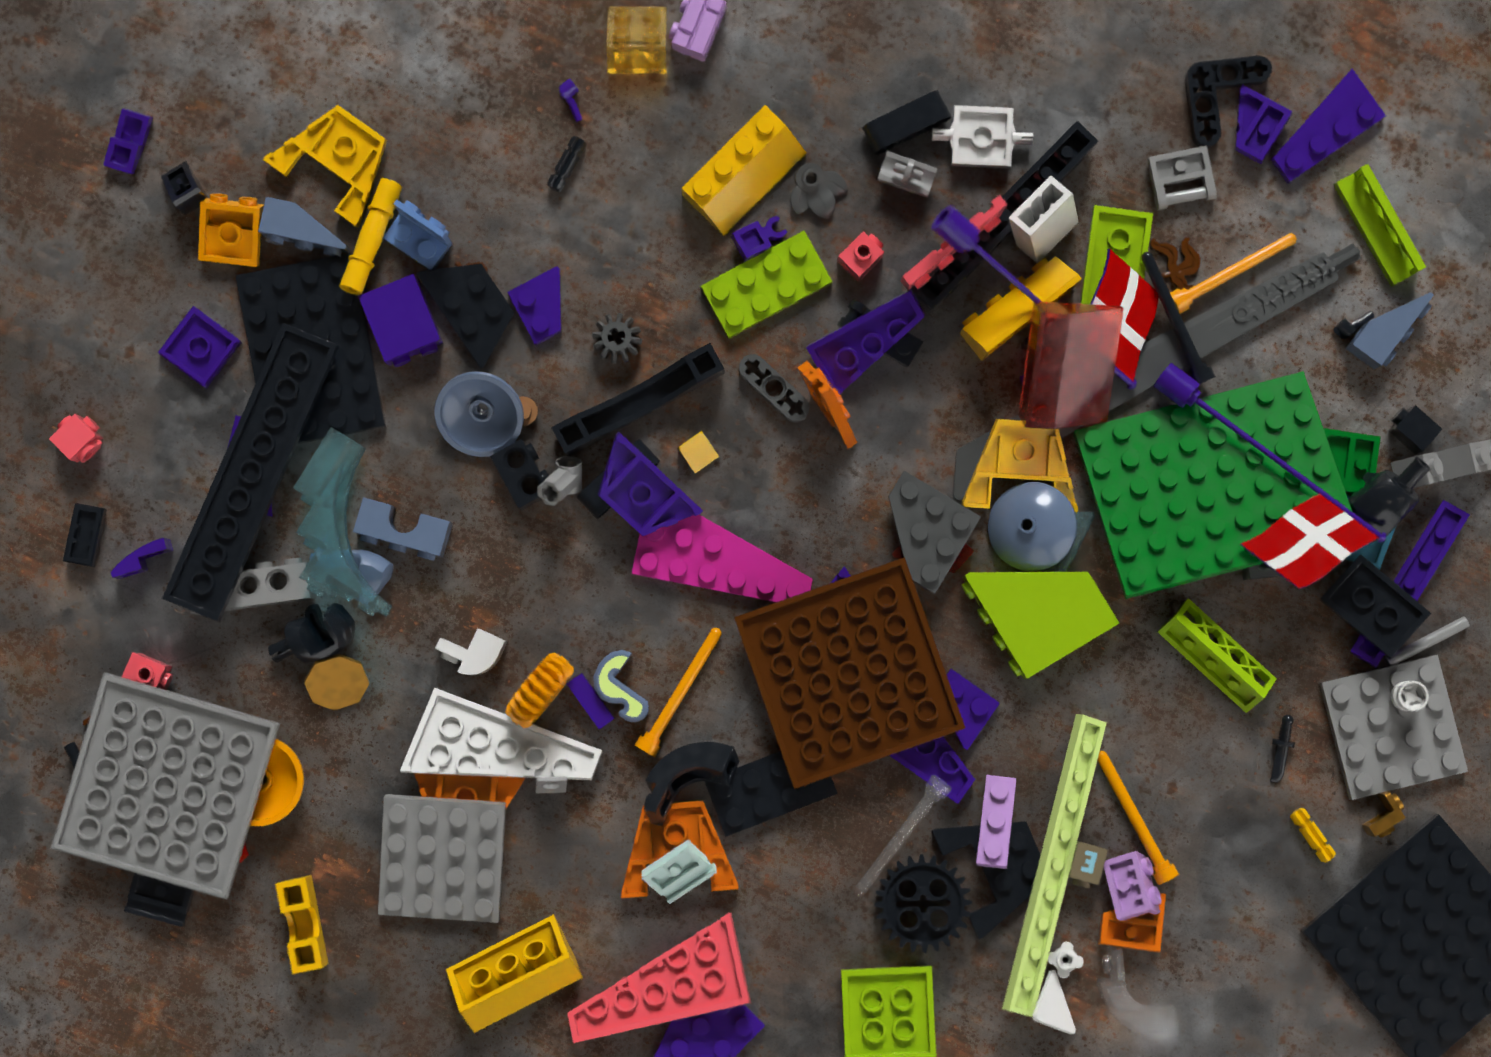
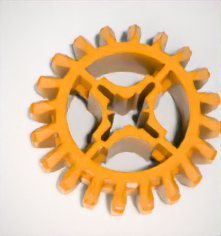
[505,652,574,728]

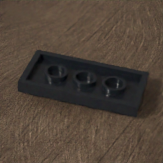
[704,751,838,837]

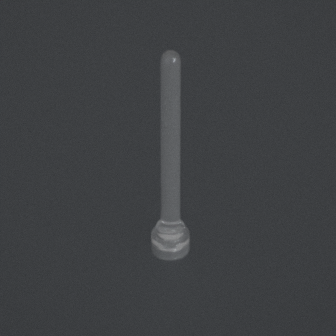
[854,775,952,897]

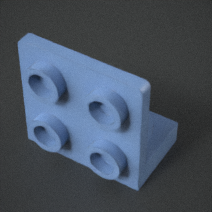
[383,199,453,270]

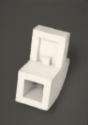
[435,628,508,675]

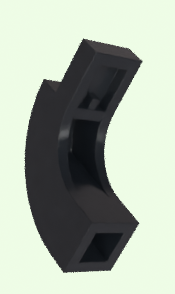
[644,742,740,826]

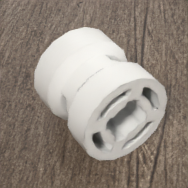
[1391,681,1429,711]

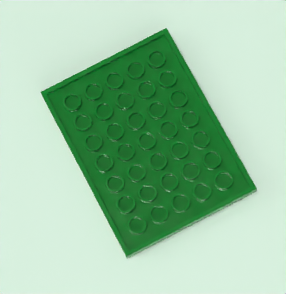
[1074,371,1352,599]

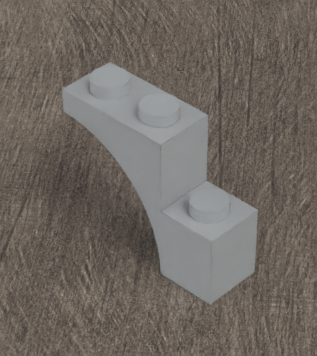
[1391,440,1491,489]

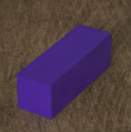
[567,673,615,730]

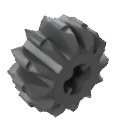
[592,313,642,364]

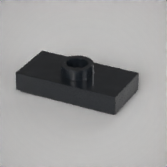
[63,503,107,567]

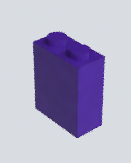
[358,274,444,367]

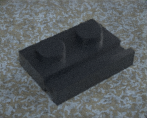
[124,873,194,927]

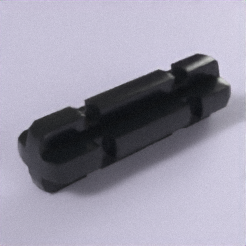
[547,136,586,192]

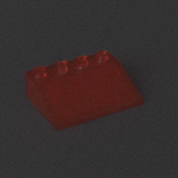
[1019,301,1124,429]

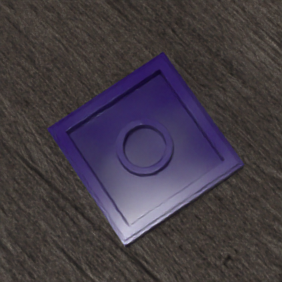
[157,305,242,389]

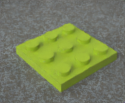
[841,965,936,1057]

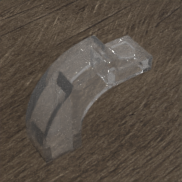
[1097,947,1178,1039]

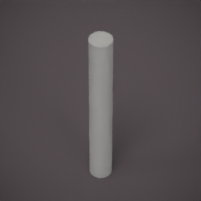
[1384,616,1470,666]

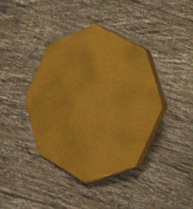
[304,654,370,711]

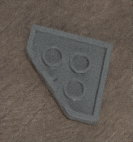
[888,470,981,594]

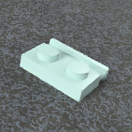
[642,840,717,904]

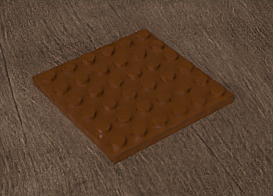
[734,557,965,789]

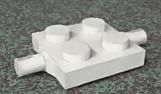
[932,105,1033,169]

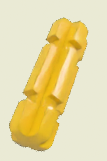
[1290,808,1336,863]

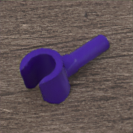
[559,79,583,122]

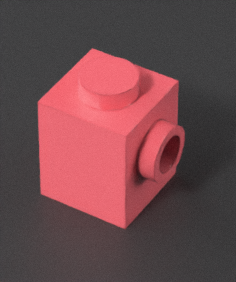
[837,231,884,282]
[122,652,173,690]

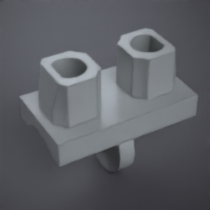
[877,151,938,198]

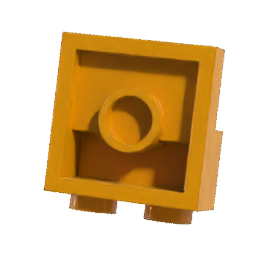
[198,193,264,267]

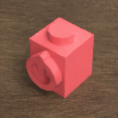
[49,414,103,463]

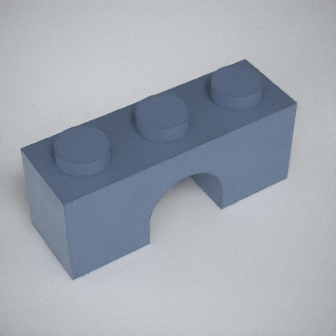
[353,497,453,561]

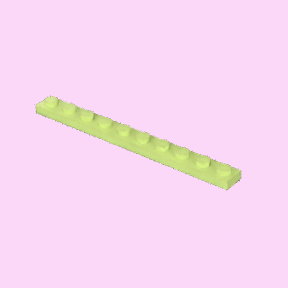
[1002,714,1107,1017]

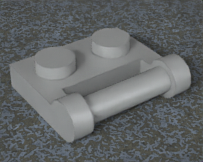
[1147,146,1217,210]

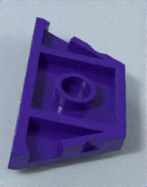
[598,432,703,536]

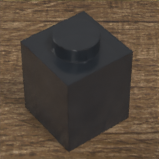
[1389,405,1442,454]

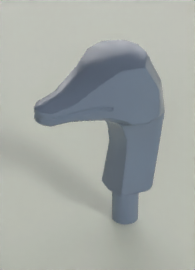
[309,550,394,609]

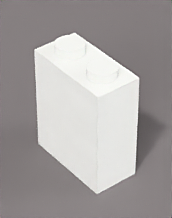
[1009,176,1079,263]

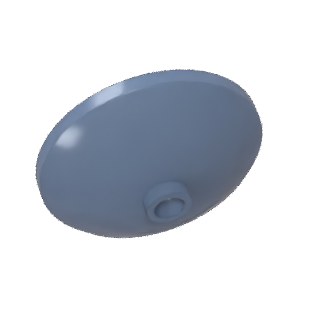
[434,372,524,457]
[988,482,1077,571]

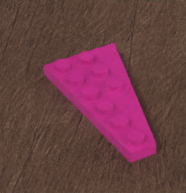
[631,515,813,603]

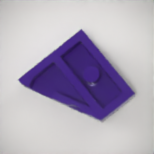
[1235,85,1293,164]
[507,266,562,346]
[946,669,1000,750]

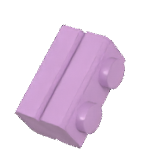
[668,0,726,62]

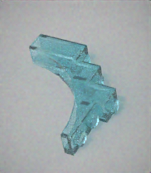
[293,427,392,616]

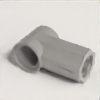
[537,456,582,506]

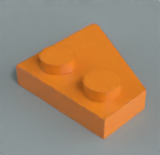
[1098,893,1166,953]

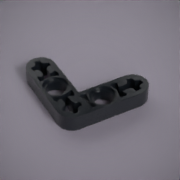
[1185,55,1272,149]

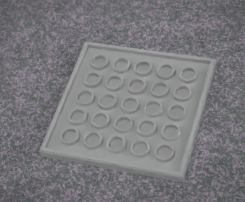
[51,673,280,899]

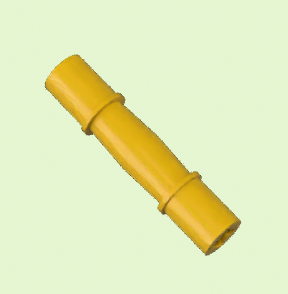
[339,178,403,295]

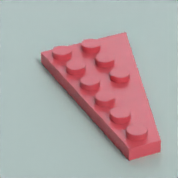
[567,912,751,1043]

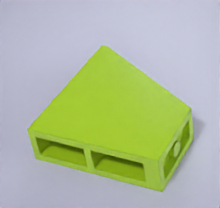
[961,572,1119,679]

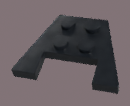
[931,821,1041,939]

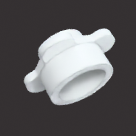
[1048,942,1083,978]

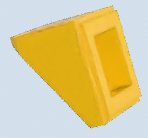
[678,431,719,474]

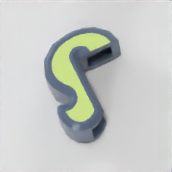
[593,650,649,722]

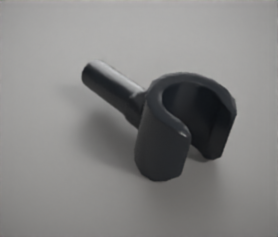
[1333,311,1374,339]

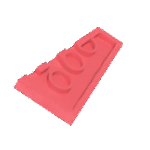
[901,195,1007,290]

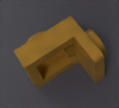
[1362,791,1406,838]

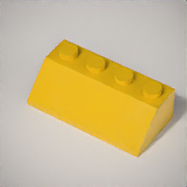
[681,105,807,236]
[960,256,1082,361]
[446,914,583,1033]

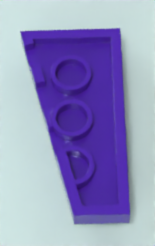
[806,289,925,394]

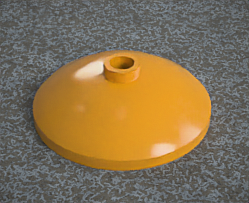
[250,738,304,826]

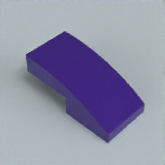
[103,108,153,174]
[111,537,174,579]

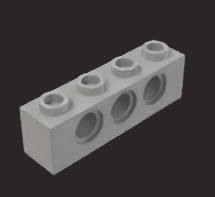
[190,558,315,615]

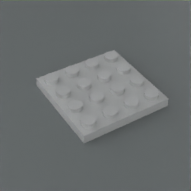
[1319,655,1468,800]
[378,794,506,923]

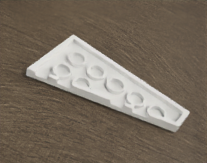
[400,688,603,780]

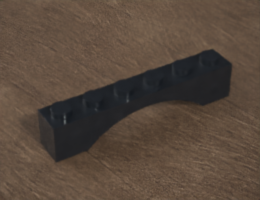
[551,343,725,456]

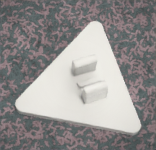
[1033,970,1076,1034]

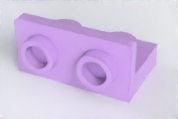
[1104,851,1161,921]

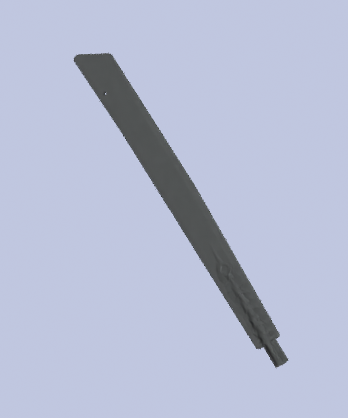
[953,243,1362,500]

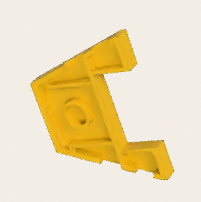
[263,105,387,228]
[962,419,1078,514]

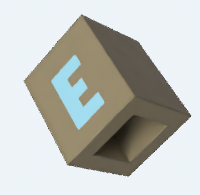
[1068,841,1108,888]

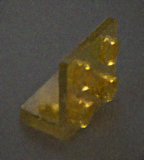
[606,6,667,73]

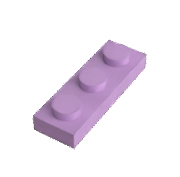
[976,775,1016,869]

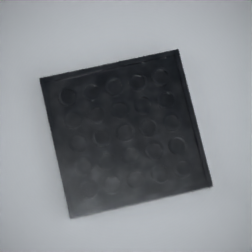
[1300,814,1491,1057]

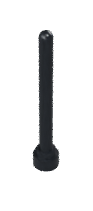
[1141,252,1216,384]

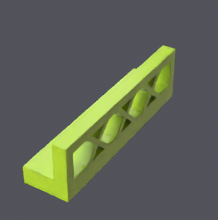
[1334,164,1426,287]
[1158,598,1277,713]

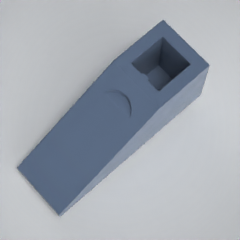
[258,197,351,257]
[1345,292,1434,369]

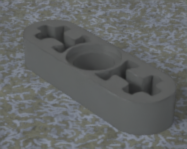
[739,354,809,423]

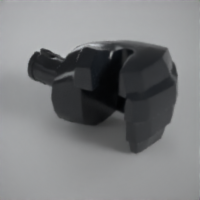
[1348,457,1431,536]
[268,603,355,663]

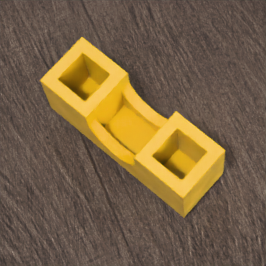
[275,875,329,974]

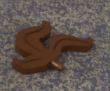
[1150,237,1200,290]

